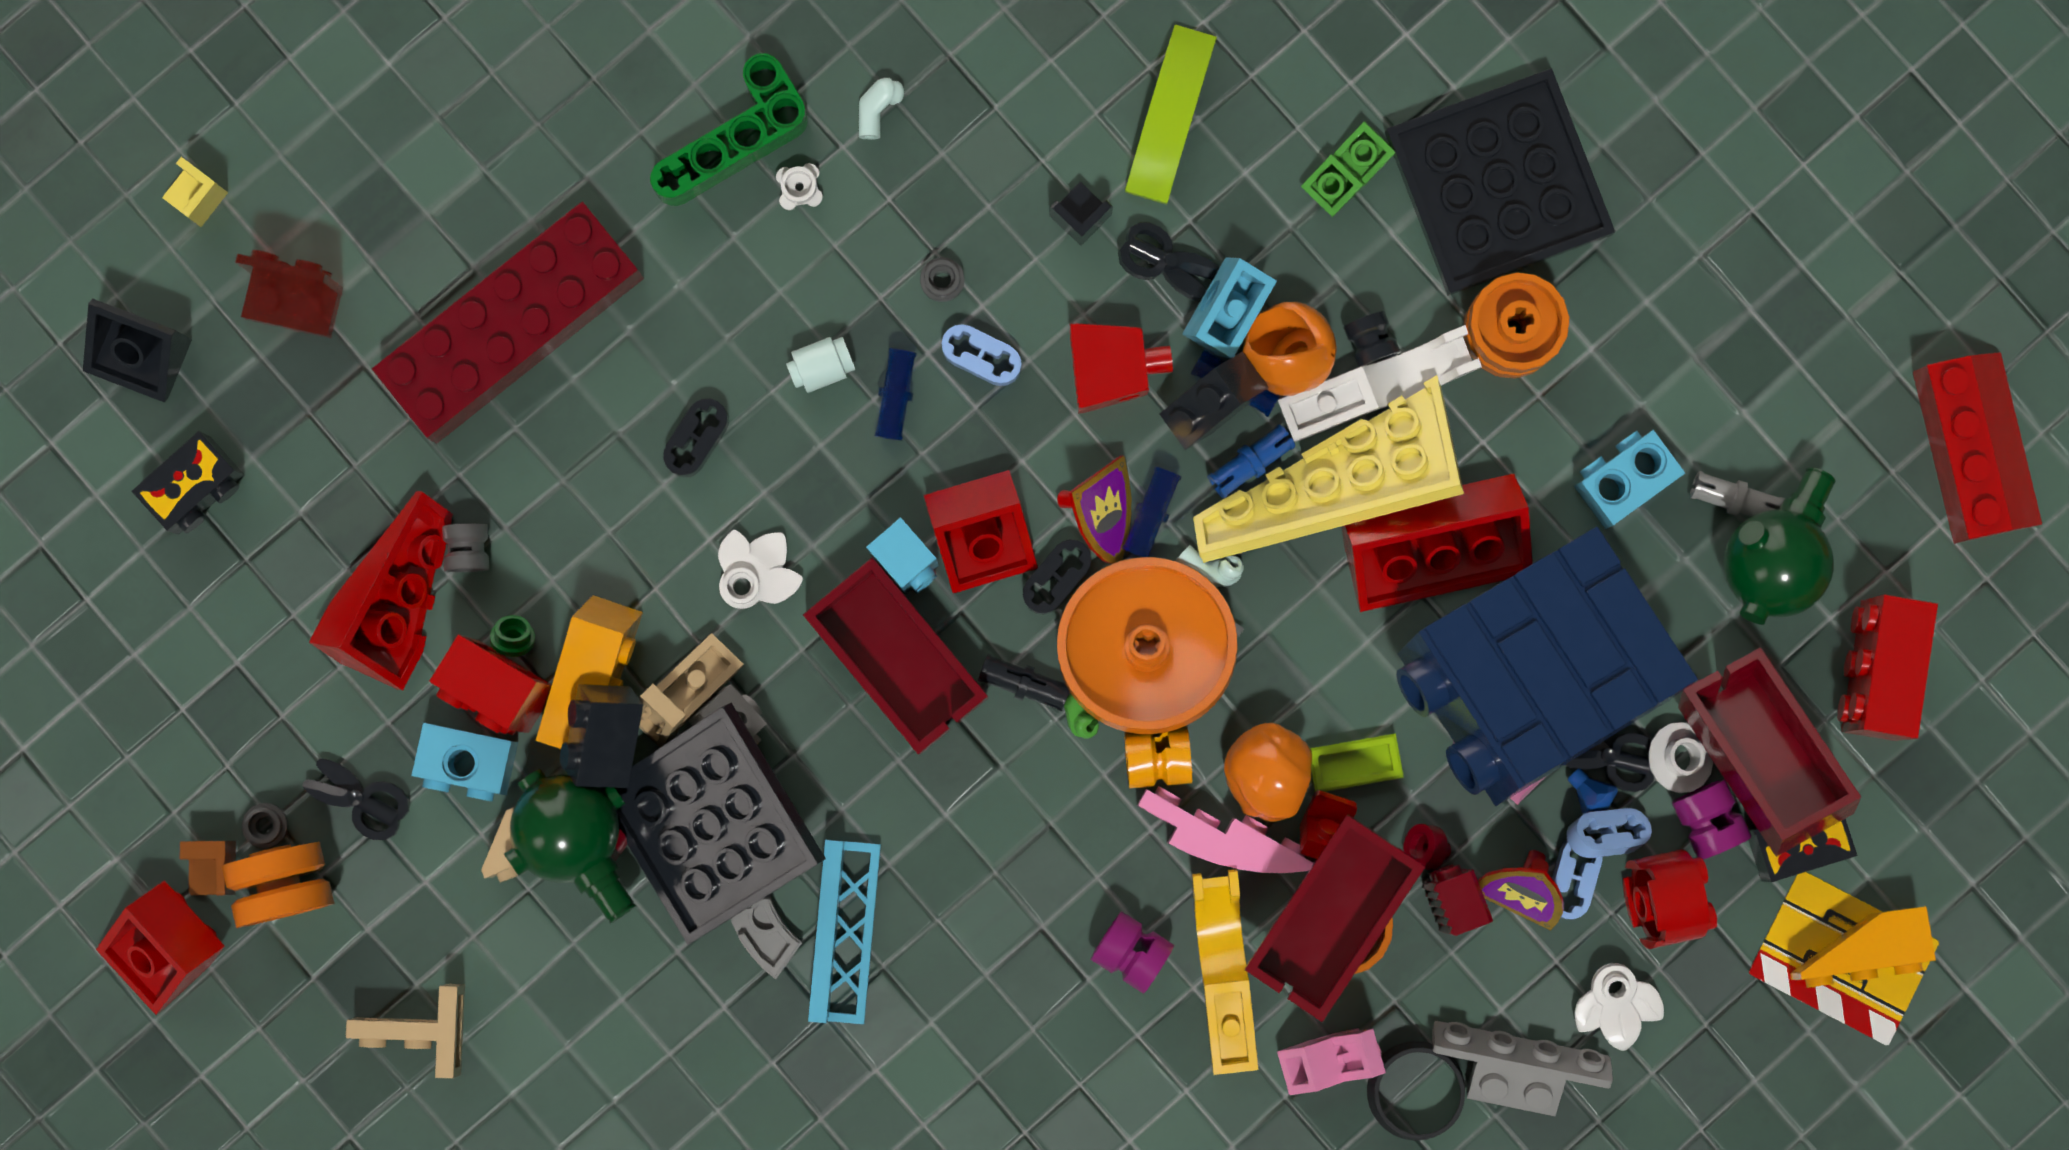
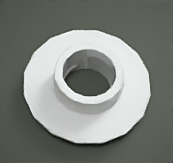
[1648,722,1713,793]

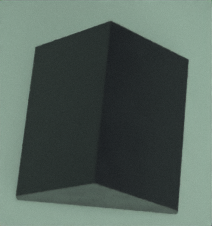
[83,298,192,403]

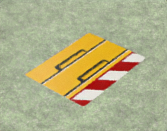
[1749,872,1939,1045]

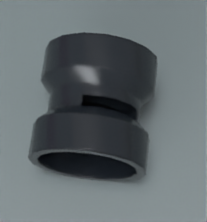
[1343,311,1401,367]

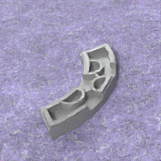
[731,894,803,979]

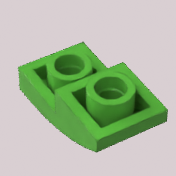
[1301,121,1395,217]

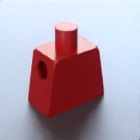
[1069,323,1173,414]

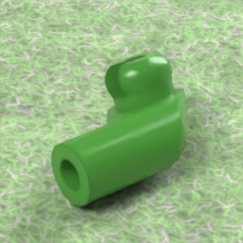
[1064,693,1099,739]

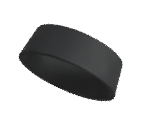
[1367,1041,1465,1141]

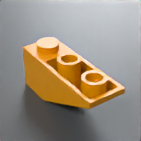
[1790,906,1936,988]

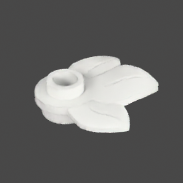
[718,530,803,609]
[1574,963,1664,1051]

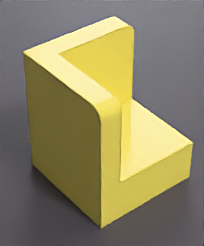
[162,157,228,227]

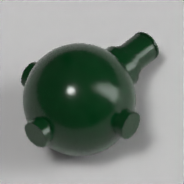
[1723,467,1836,625]
[504,769,636,924]

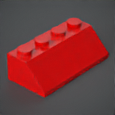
[1913,352,2042,544]
[1342,474,1533,612]

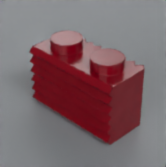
[1422,863,1493,936]

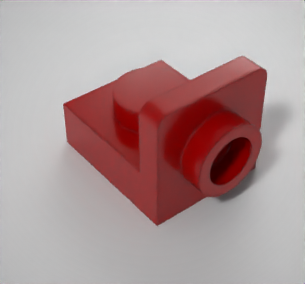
[1300,790,1357,859]

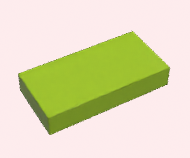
[1310,733,1404,793]

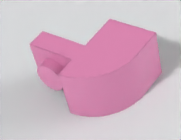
[1277,1028,1386,1095]

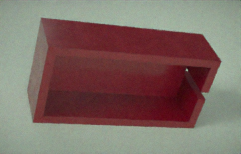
[803,557,988,755]
[1678,647,1862,857]
[1245,814,1425,1022]

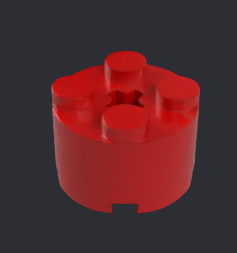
[1623,849,1717,949]

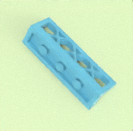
[808,840,881,1024]

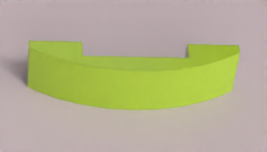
[1125,25,1217,205]

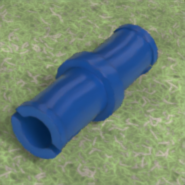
[1207,424,1296,499]

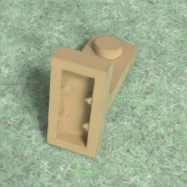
[639,633,743,748]
[346,984,465,1078]

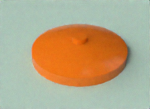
[1057,557,1237,734]

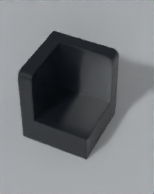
[1050,182,1113,246]

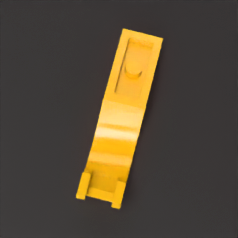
[1192,869,1259,1075]

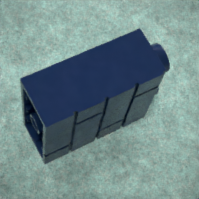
[1396,526,1698,807]

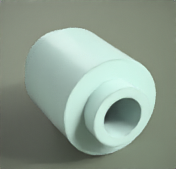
[786,337,855,393]

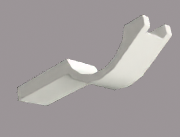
[1278,325,1482,442]

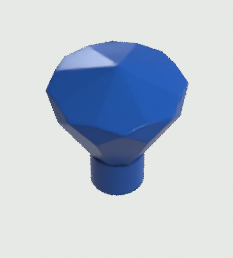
[1567,769,1618,814]

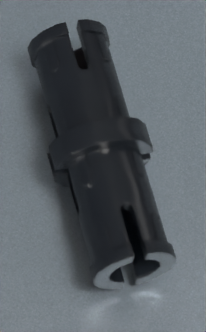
[977,653,1069,712]

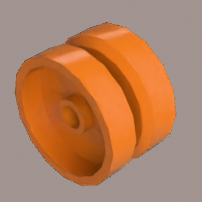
[1464,272,1569,379]
[222,842,335,928]

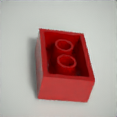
[1837,595,1938,741]
[429,634,552,736]

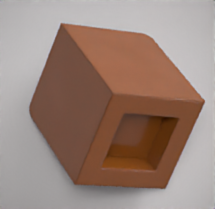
[180,841,236,896]

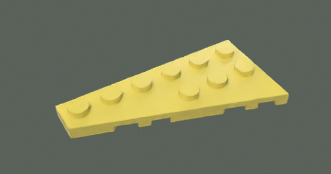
[1193,375,1464,563]

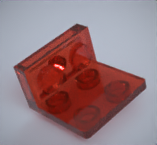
[235,250,343,339]

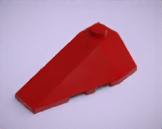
[309,491,453,691]

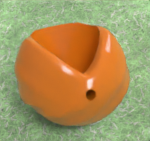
[1243,302,1337,396]
[1224,723,1312,822]

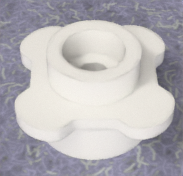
[776,163,823,211]

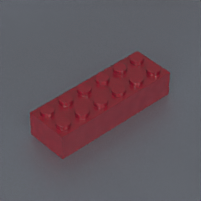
[371,201,644,444]

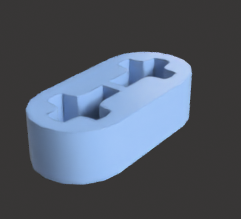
[942,324,1021,386]
[1566,808,1652,858]
[1552,840,1603,919]

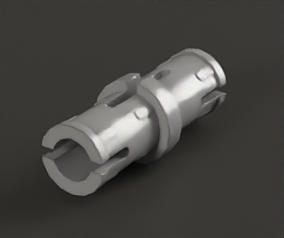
[1690,471,1785,517]

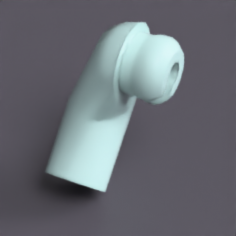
[859,78,904,139]
[1175,545,1244,587]

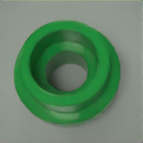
[490,615,535,657]

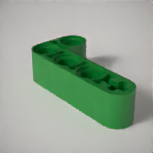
[650,53,808,206]

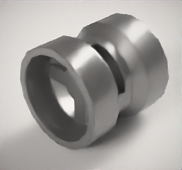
[442,523,489,572]

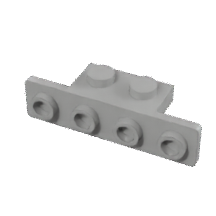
[1432,1021,1613,1116]

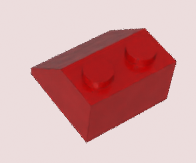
[923,470,1038,594]
[96,880,225,1015]

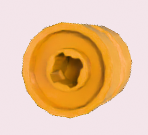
[1124,726,1192,789]

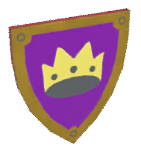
[1057,455,1132,565]
[1478,850,1564,931]

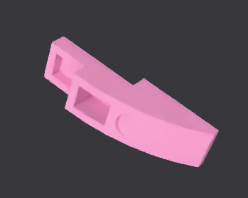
[1137,786,1313,873]

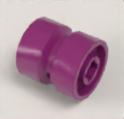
[1671,779,1752,859]
[1090,911,1175,994]

